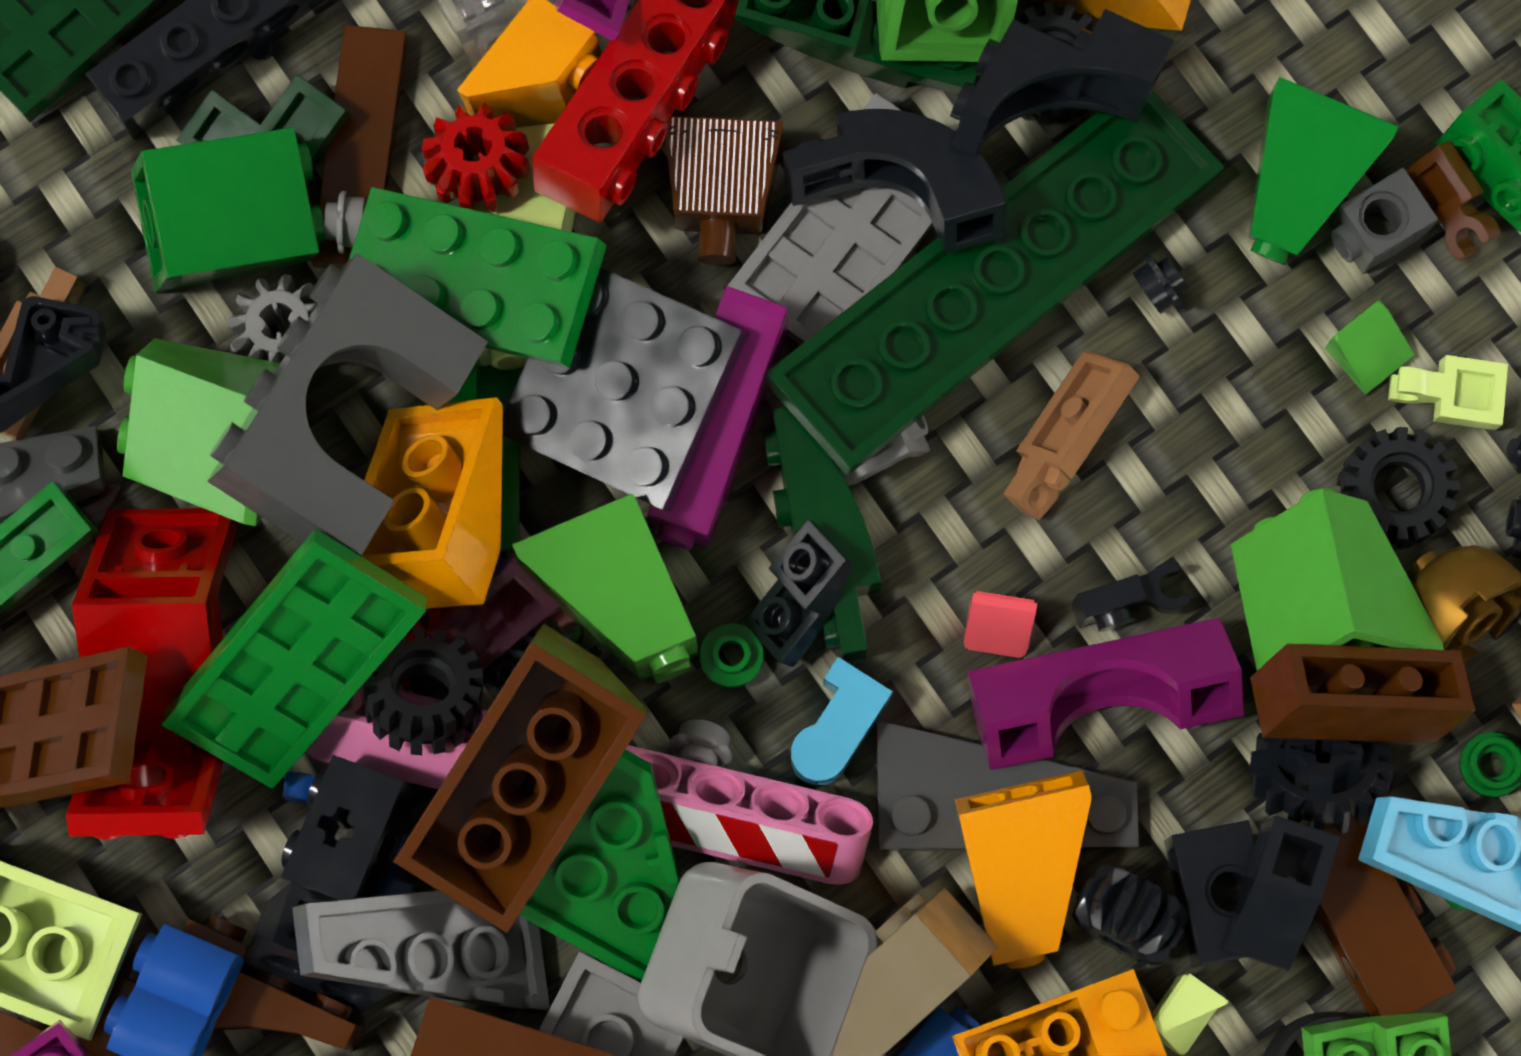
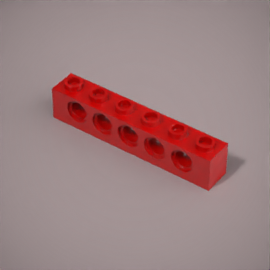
[532,0,739,223]

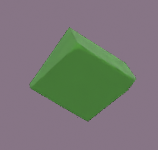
[1325,300,1415,396]

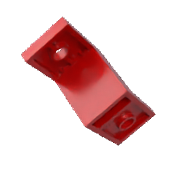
[66,508,237,840]

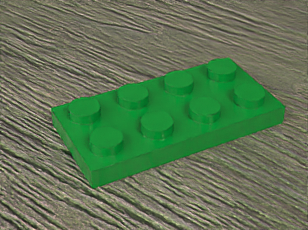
[349,187,607,368]
[161,528,427,789]

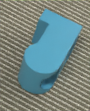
[791,657,893,786]

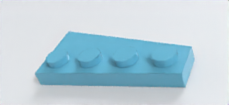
[1358,797,1521,932]

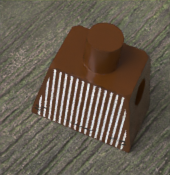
[665,116,783,265]

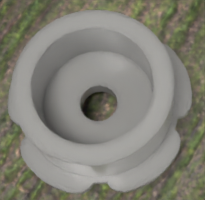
[324,191,366,253]
[669,720,732,768]

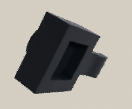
[1071,562,1192,632]

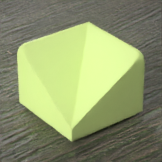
[1151,973,1228,1055]

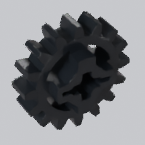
[1249,733,1395,834]

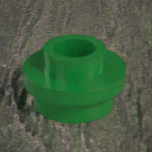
[699,623,764,688]
[1459,732,1521,798]

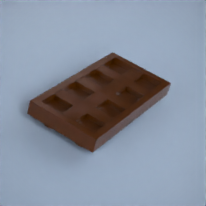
[0,646,148,808]

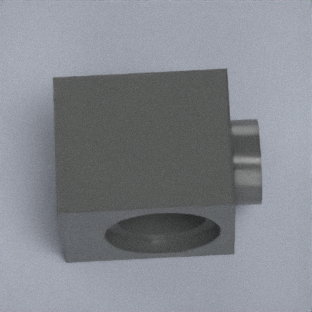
[1329,167,1438,274]

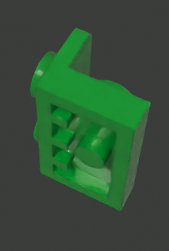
[1433,79,1521,232]

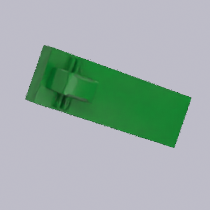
[0,481,99,615]

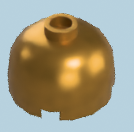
[1407,545,1521,663]

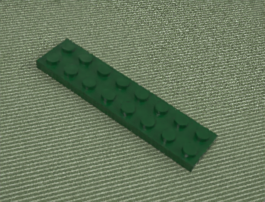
[764,90,1225,476]

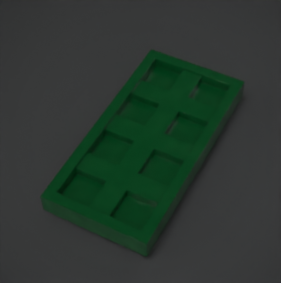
[0,0,168,122]

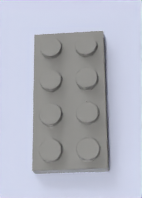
[728,93,934,345]

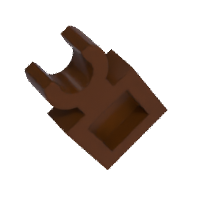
[1406,140,1501,261]

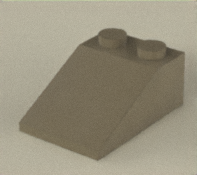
[832,887,998,1056]

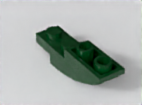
[734,0,978,95]
[762,406,882,662]

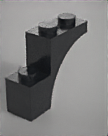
[950,9,1174,157]

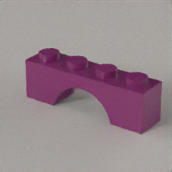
[968,618,1244,770]

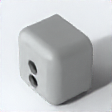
[638,862,877,1056]

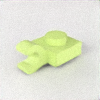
[1388,355,1508,431]

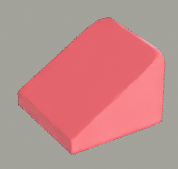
[963,591,1037,658]

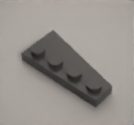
[876,720,1139,851]

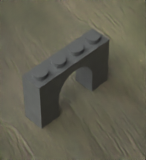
[207,253,488,556]

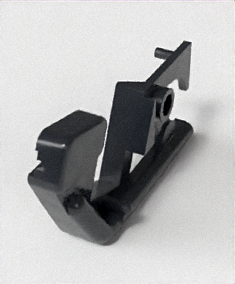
[0,296,106,433]

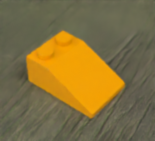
[362,397,503,608]

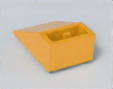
[952,969,1167,1056]

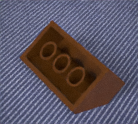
[393,624,649,933]

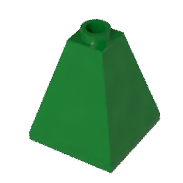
[1248,77,1398,265]

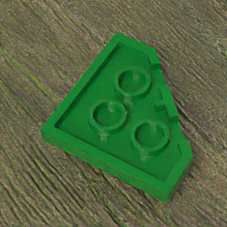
[519,749,681,983]

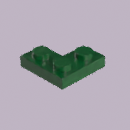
[176,74,352,168]

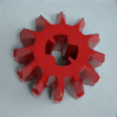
[422,102,531,213]

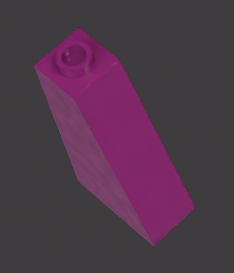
[647,286,787,550]

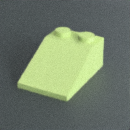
[0,860,142,1040]

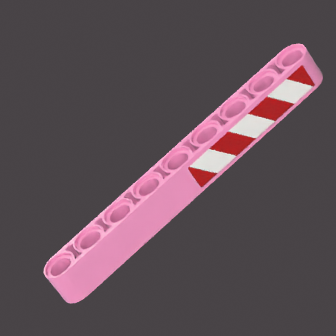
[306,685,873,885]

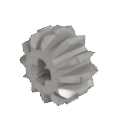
[227,274,318,363]

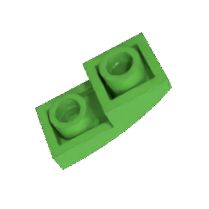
[1301,1012,1451,1056]

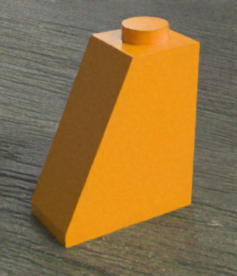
[954,770,1092,969]

